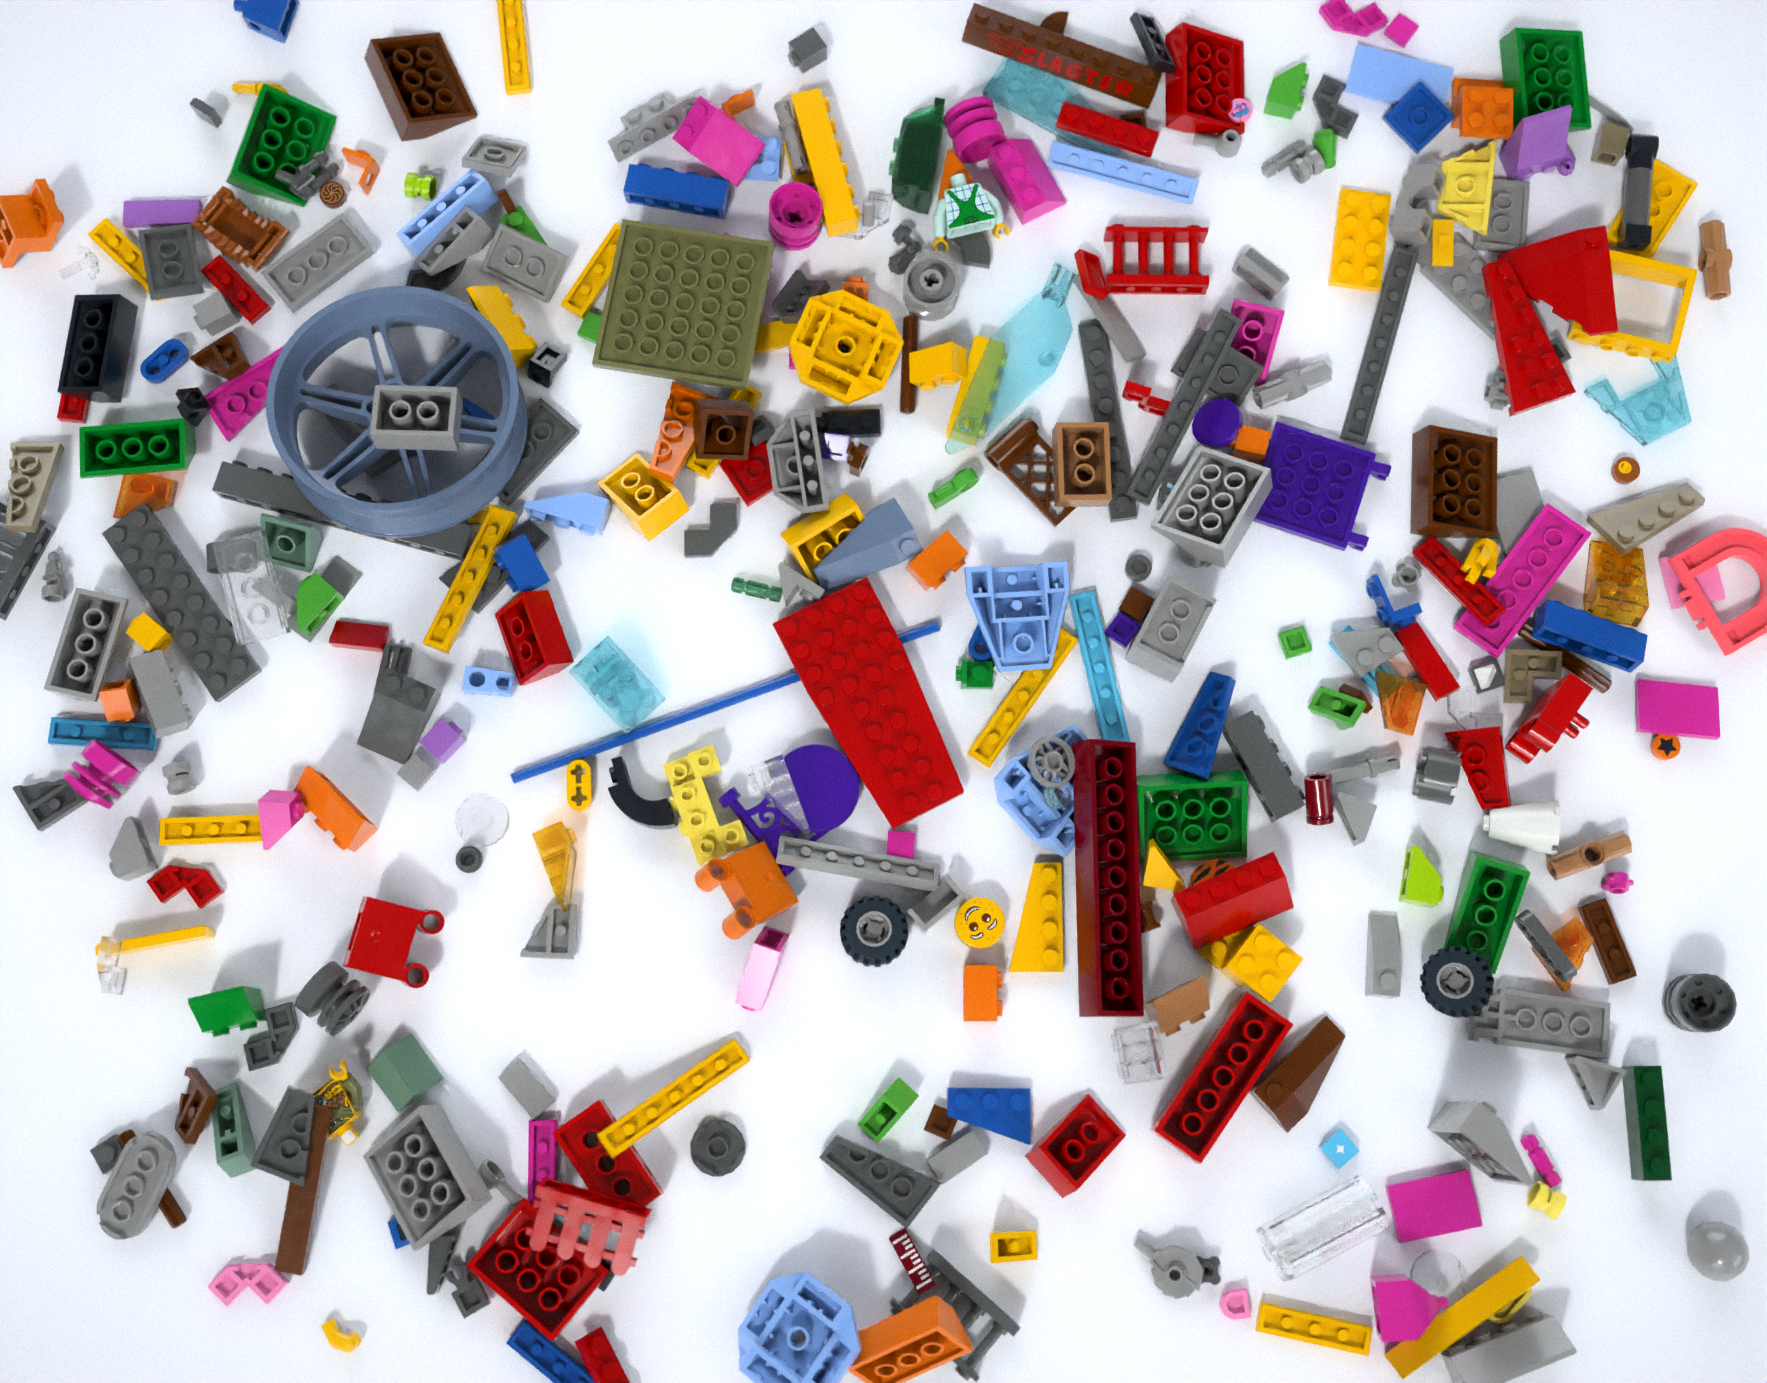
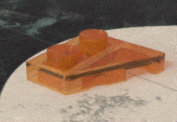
[113,473,179,519]
[1375,670,1427,736]
[1531,917,1594,992]

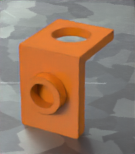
[722,89,755,119]
[341,147,380,195]

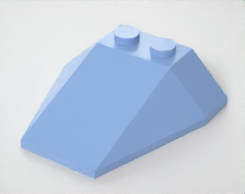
[964,561,1070,672]
[994,724,1088,857]

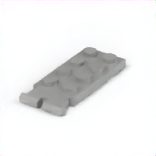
[1406,229,1496,341]
[1467,988,1611,1059]

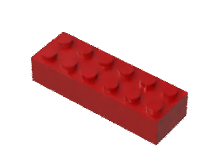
[1150,992,1294,1164]

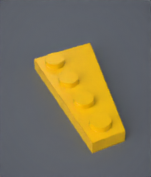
[1008,863,1064,972]

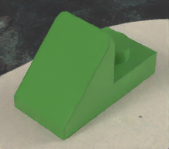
[1308,686,1367,730]

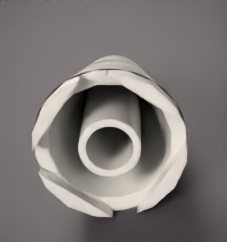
[1483,800,1560,855]

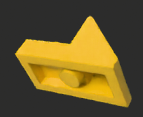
[990,1230,1037,1263]

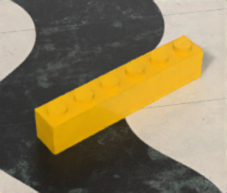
[791,88,861,238]

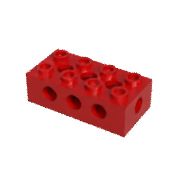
[552,1100,665,1223]

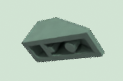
[211,1083,256,1178]

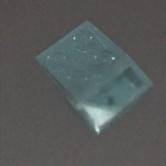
[568,635,666,735]

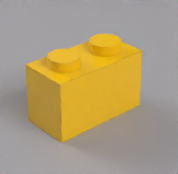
[909,342,967,391]

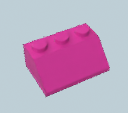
[987,139,1067,225]

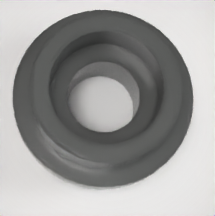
[455,846,483,873]

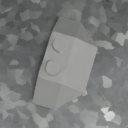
[766,409,829,514]

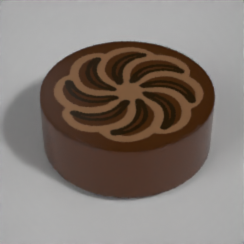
[319,182,347,209]

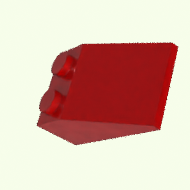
[1025,1094,1126,1198]

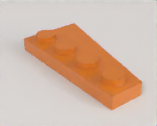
[649,382,718,483]

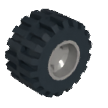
[840,895,909,967]
[1420,946,1495,1018]

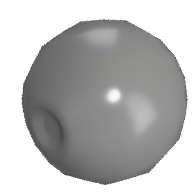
[1687,1221,1750,1282]

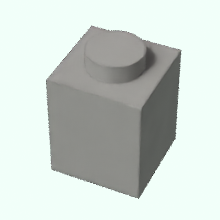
[192,291,239,336]

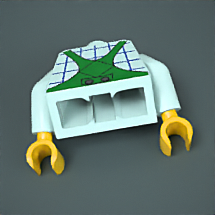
[932,174,1010,252]

